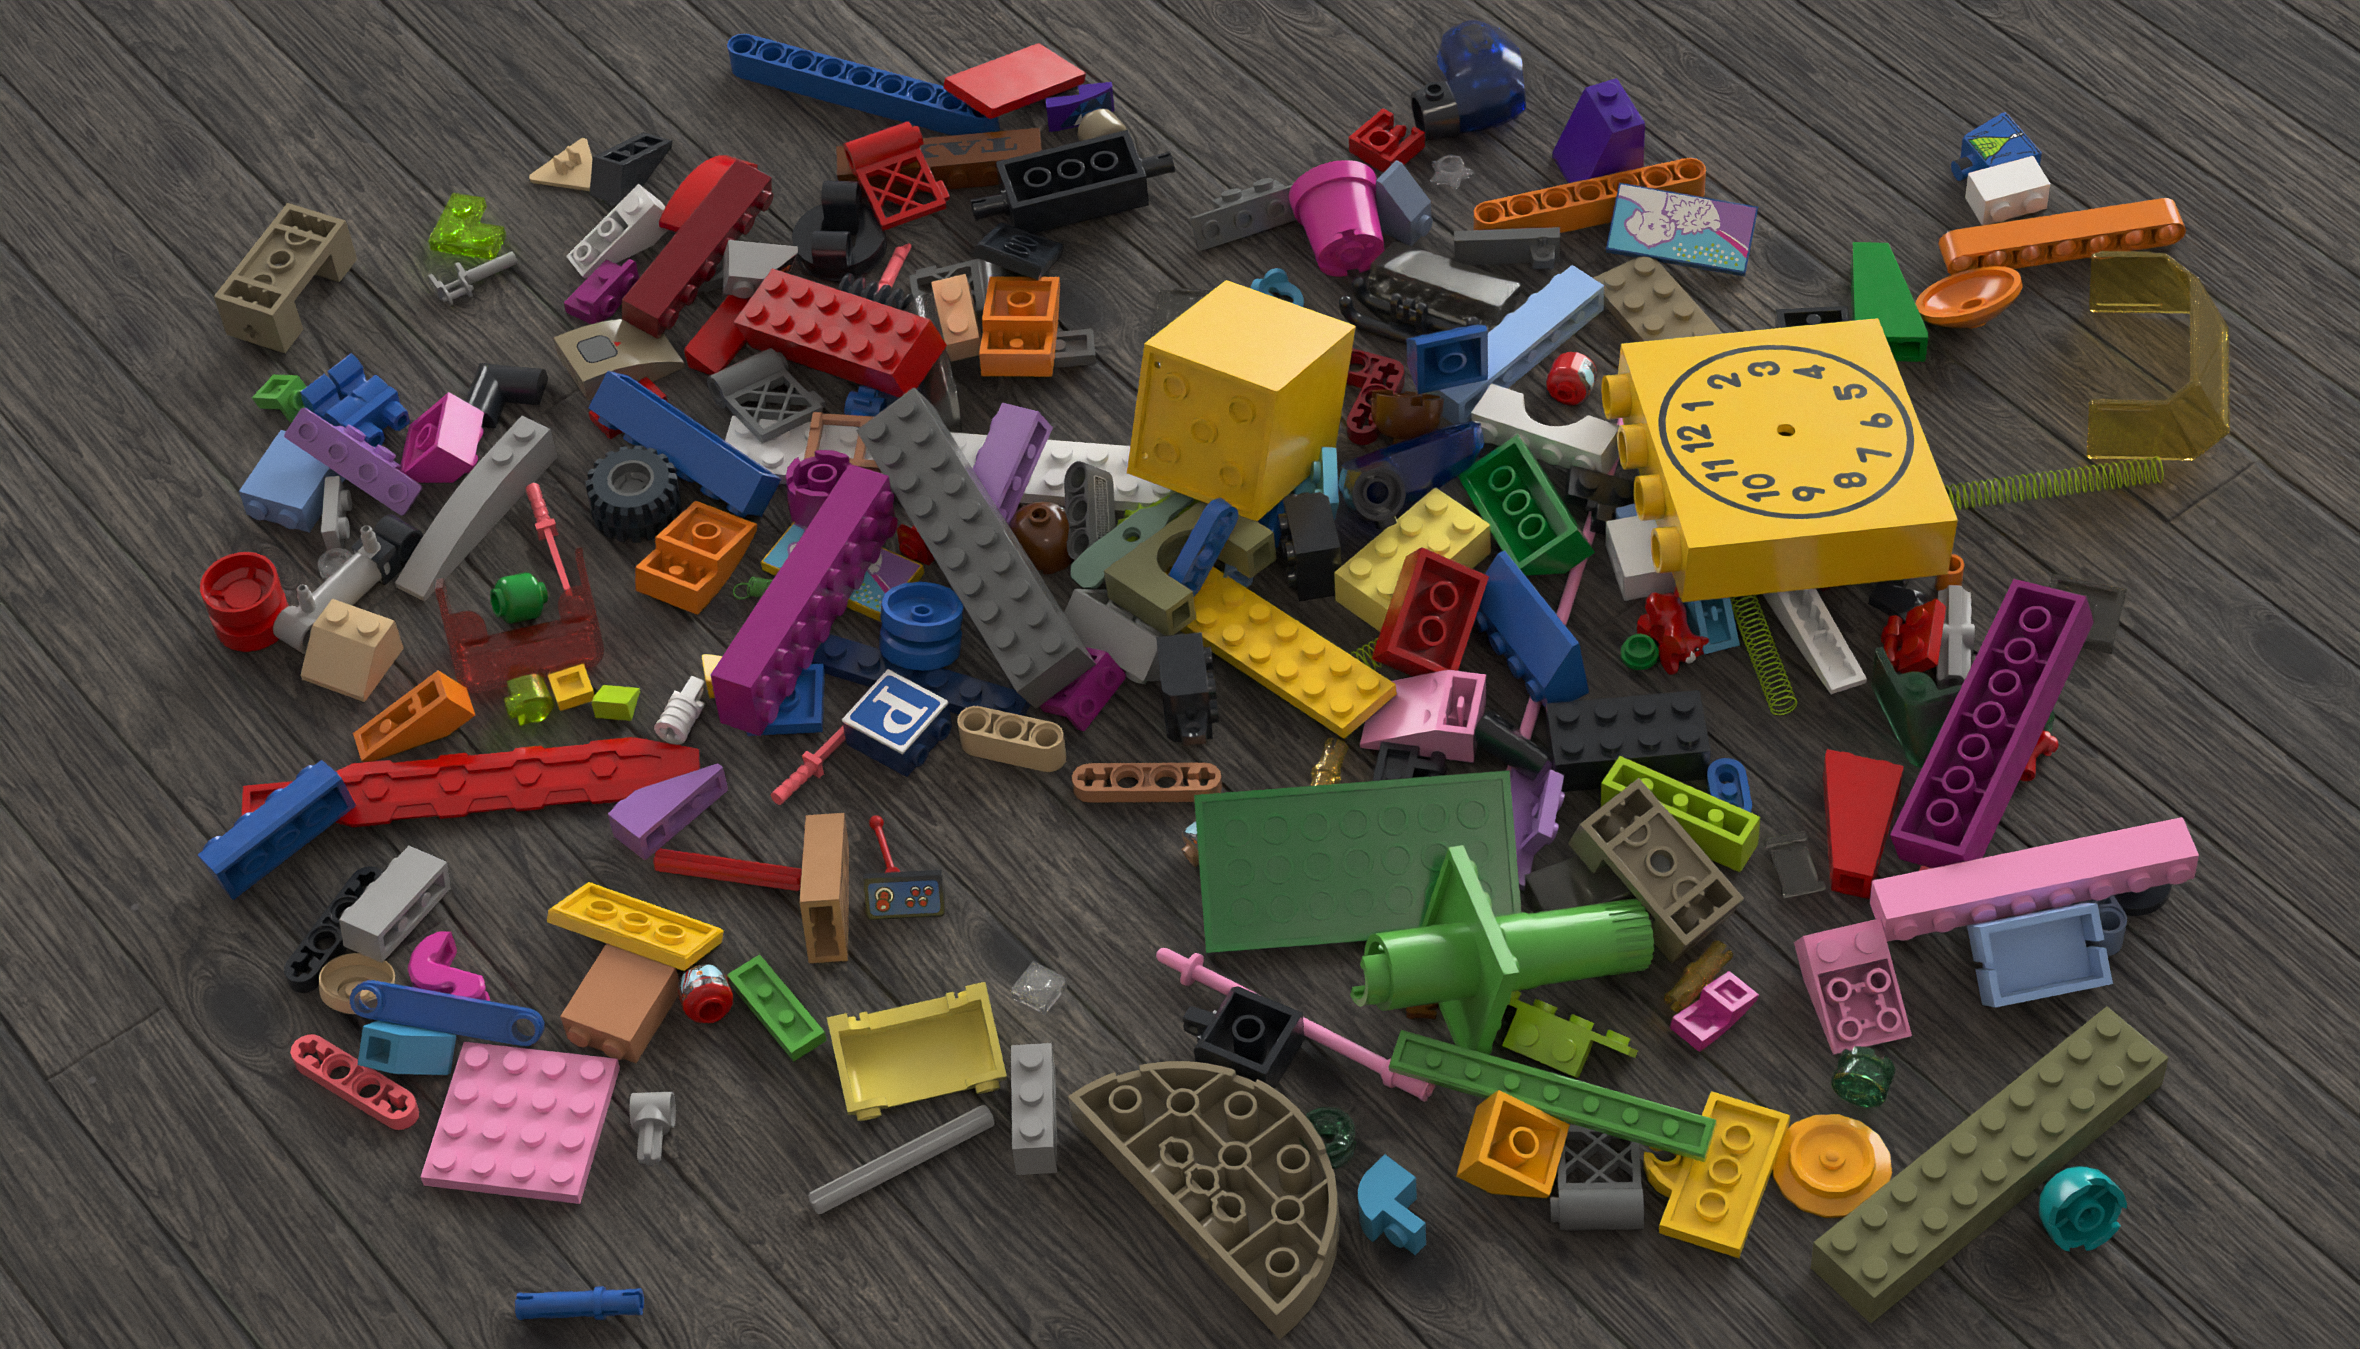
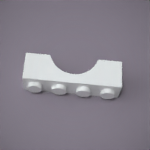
[1471,384,1620,474]

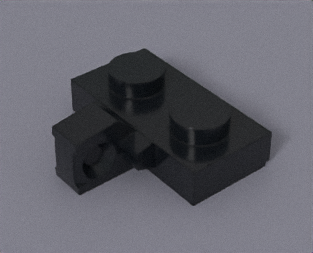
[1564,465,1635,535]

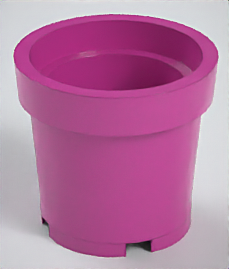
[1288,160,1385,277]

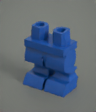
[300,353,410,448]

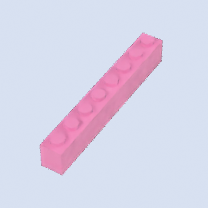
[1870,817,2199,942]

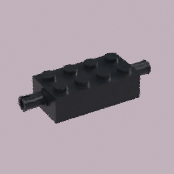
[970,130,1175,233]

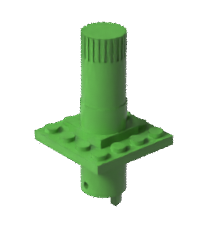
[1350,845,1654,1055]

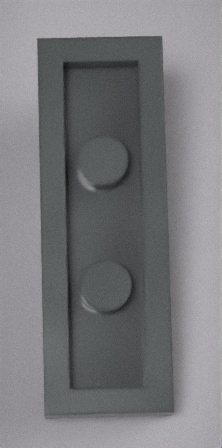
[1454,227,1560,269]

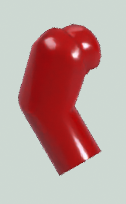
[2020,731,2059,781]

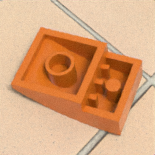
[979,276,1060,377]
[635,501,757,615]

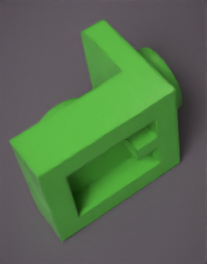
[252,374,307,423]

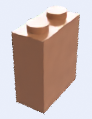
[560,943,679,1063]

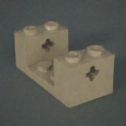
[214,203,357,353]
[1568,778,1744,964]

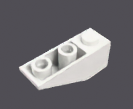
[566,184,668,278]

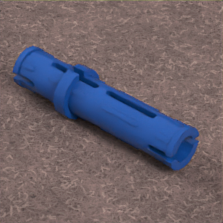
[515,1286,644,1320]

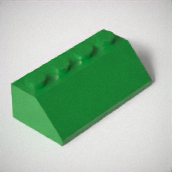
[1457,434,1595,575]

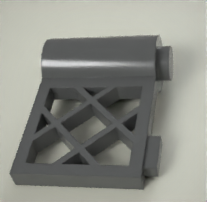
[909,258,1015,328]
[707,348,826,444]
[1550,1125,1644,1231]

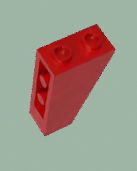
[1823,749,1904,899]

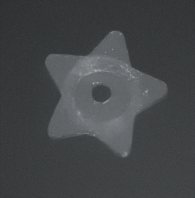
[1431,155,1474,190]

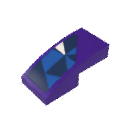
[1045,82,1115,132]

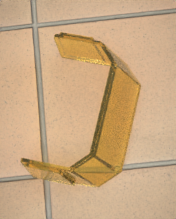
[2087,251,2230,461]

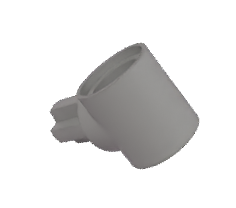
[630,1092,676,1166]

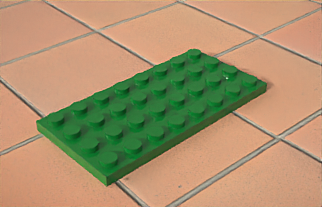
[1194,770,1521,953]

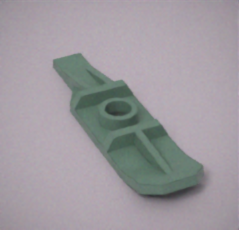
[1071,492,1194,589]

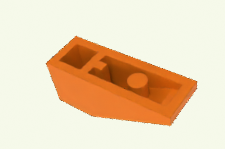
[353,670,475,762]

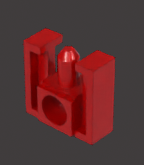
[1349,108,1425,172]

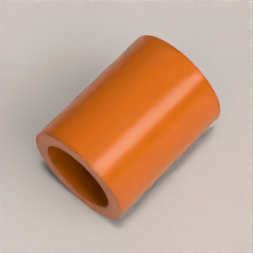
[1935,554,1964,591]

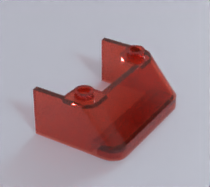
[435,547,604,693]

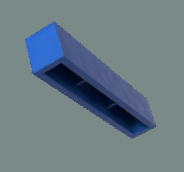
[588,371,781,518]

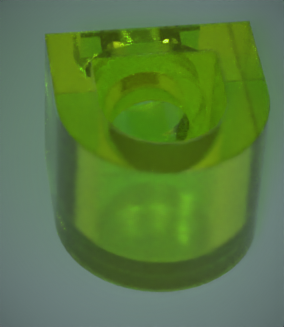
[503,674,554,726]

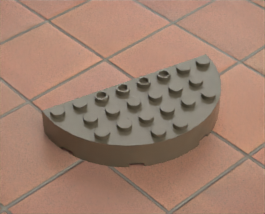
[1068,1061,1340,1340]

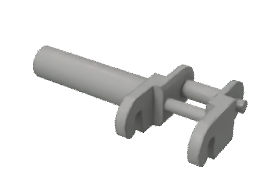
[428,251,518,306]

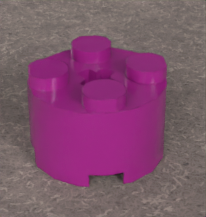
[786,450,851,527]

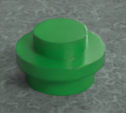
[1620,634,1659,670]

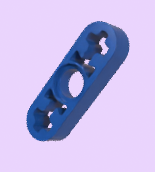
[1168,498,1239,597]

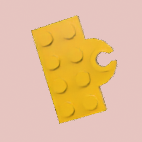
[1643,1091,1790,1258]

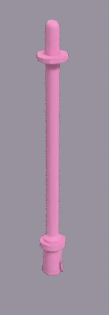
[1156,948,1435,1102]

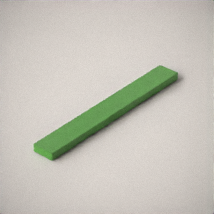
[1389,1030,1717,1162]

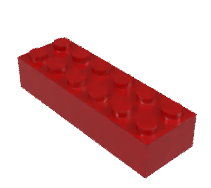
[734,268,947,398]

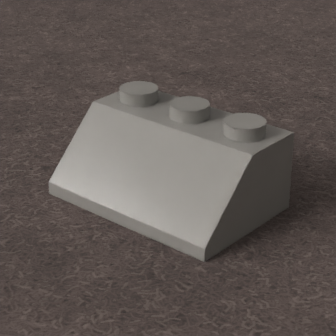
[1064,589,1184,684]

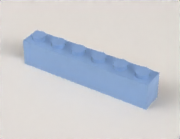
[1428,265,1604,428]

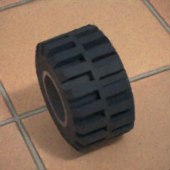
[586,446,681,543]

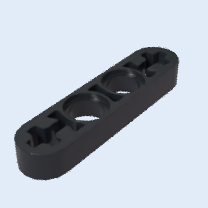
[284,866,382,993]

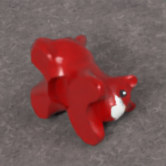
[1637,586,1709,675]

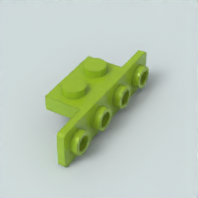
[1502,991,1638,1078]

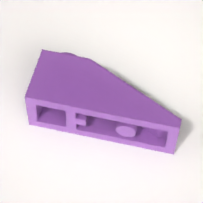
[608,763,728,861]

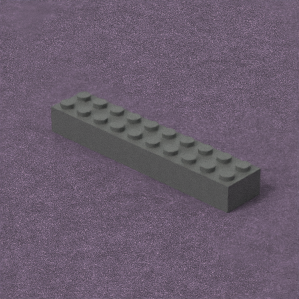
[856,387,1096,709]

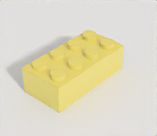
[1334,487,1491,632]

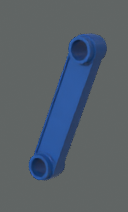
[350,980,545,1046]

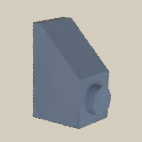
[1376,160,1433,246]

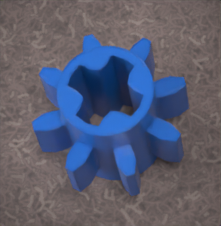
[844,386,887,428]

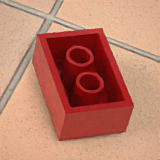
[1371,547,1489,677]

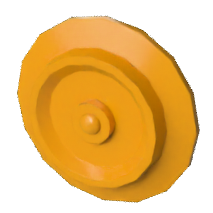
[1772,1114,1892,1218]

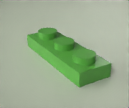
[727,955,827,1062]

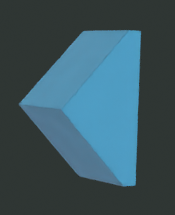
[1684,597,1740,654]

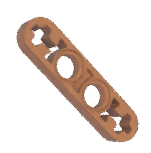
[1072,763,1222,802]

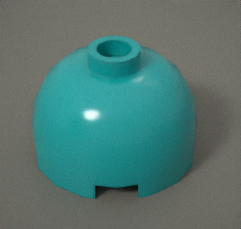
[2039,1166,2127,1252]

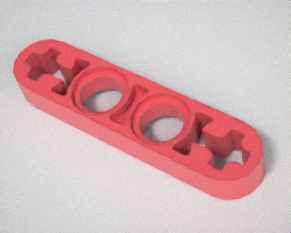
[290,1034,420,1130]

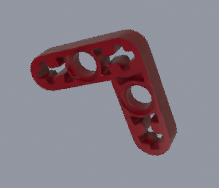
[1346,348,1405,445]

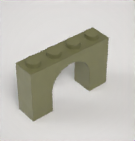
[1104,501,1277,636]

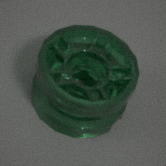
[1831,1046,1896,1107]
[1299,1107,1356,1169]

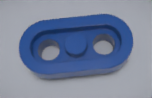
[1707,758,1752,813]

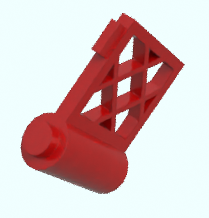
[843,121,950,231]

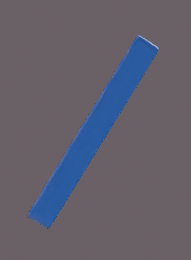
[727,34,1000,136]

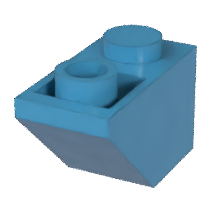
[357,1020,456,1075]

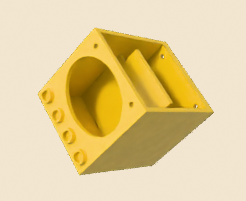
[1127,280,1356,521]

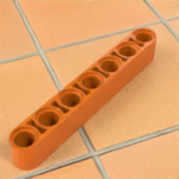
[1474,158,1706,233]
[1938,198,2186,275]

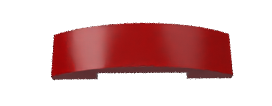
[659,155,758,232]

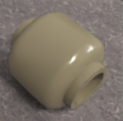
[1077,109,1127,141]

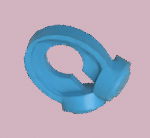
[1250,268,1304,307]

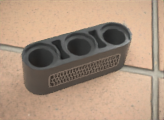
[1064,461,1116,560]

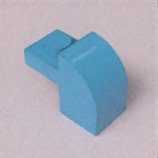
[1358,1154,1426,1255]

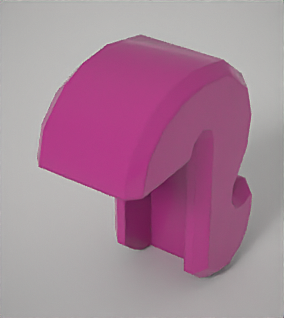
[407,931,490,1001]

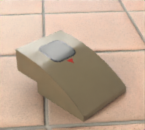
[553,319,685,400]

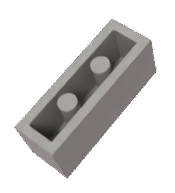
[339,846,451,963]
[1011,1043,1057,1175]

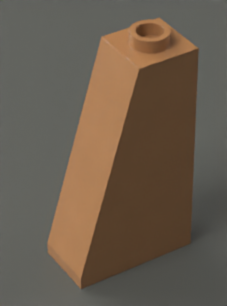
[800,813,849,963]

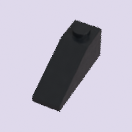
[589,132,673,205]

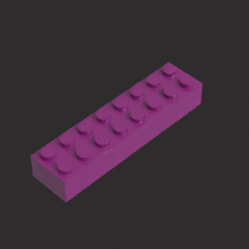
[710,464,898,736]
[1890,579,2094,868]

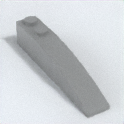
[395,416,557,601]

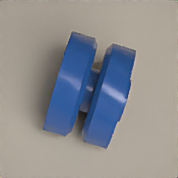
[879,582,964,671]

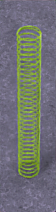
[1945,456,2163,510]
[1730,595,1797,715]

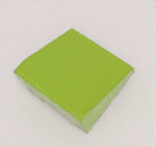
[591,685,640,721]

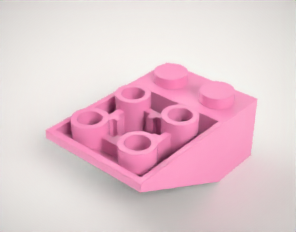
[1360,670,1486,763]
[1794,918,1912,1055]

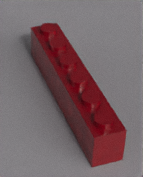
[622,159,774,339]

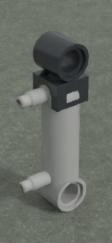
[273,514,423,654]

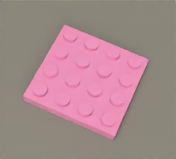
[421,1042,620,1204]

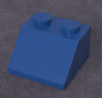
[1406,325,1488,394]

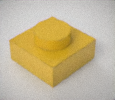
[548,664,595,711]

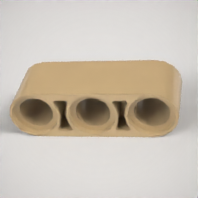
[957,706,1067,772]

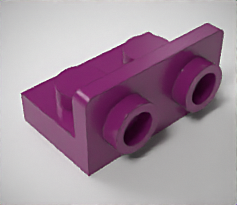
[564,259,639,324]
[1039,647,1126,731]

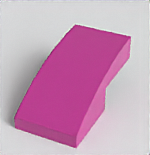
[1670,971,1759,1052]

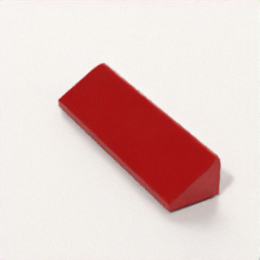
[684,295,751,375]

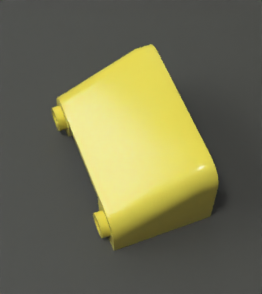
[827,982,1007,1121]

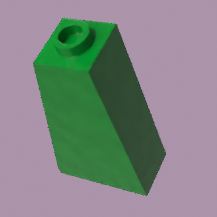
[1850,242,1928,362]

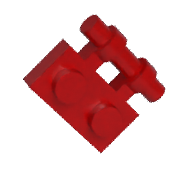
[1877,598,1946,684]

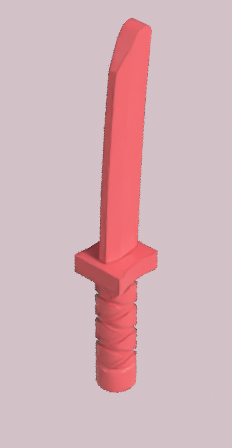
[525,483,573,597]
[770,726,846,805]

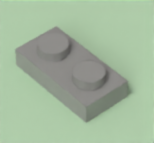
[321,476,352,555]

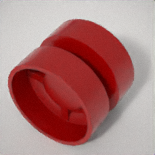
[200,552,289,652]

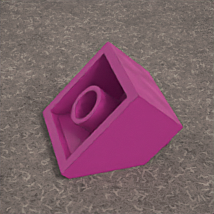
[399,392,484,483]

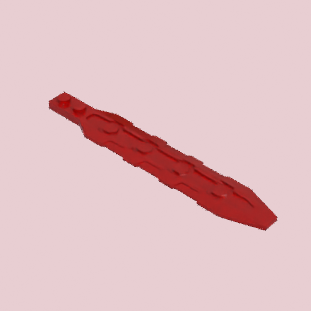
[242,737,700,827]

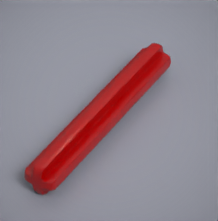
[653,849,802,891]

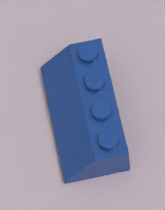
[1474,550,1589,708]
[198,760,356,900]

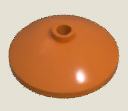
[1915,266,2023,328]

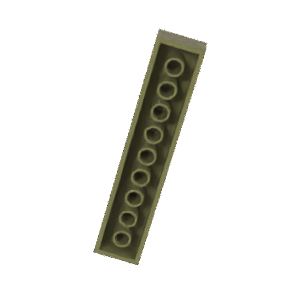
[1811,1006,2169,1323]

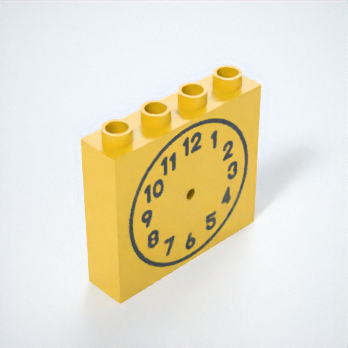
[1601,318,1958,602]

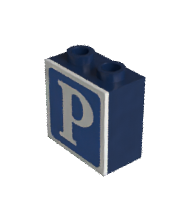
[842,669,952,777]

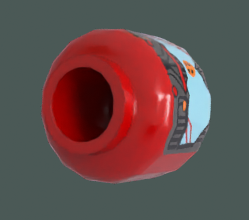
[1546,352,1597,405]
[678,964,733,1023]

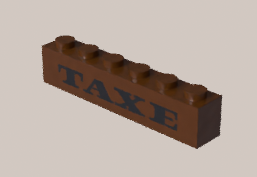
[836,128,1042,197]

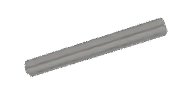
[808,1105,995,1214]

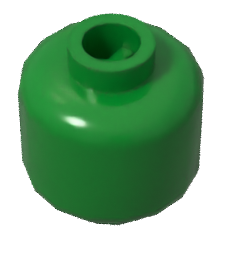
[490,572,548,624]

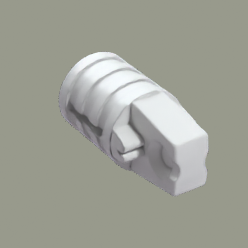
[654,676,705,745]

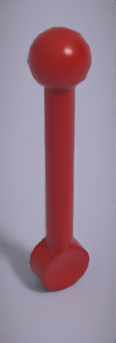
[869,815,900,873]

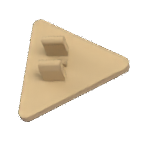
[529,138,592,191]

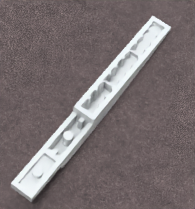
[1763,588,1867,694]

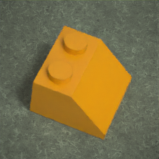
[1456,1090,1570,1198]

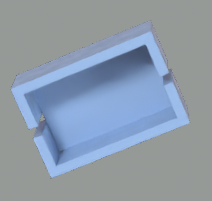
[1967,902,2113,1007]

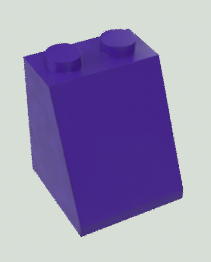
[1552,78,1645,183]

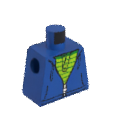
[1951,112,2042,181]

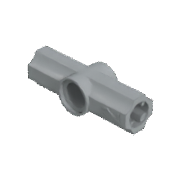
[1936,585,1975,696]

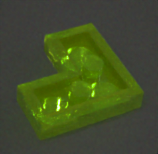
[428,193,506,260]

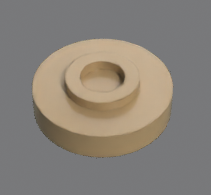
[319,953,395,1014]

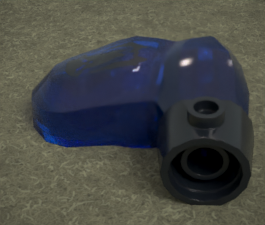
[1411,20,1526,141]
[1338,421,1485,529]

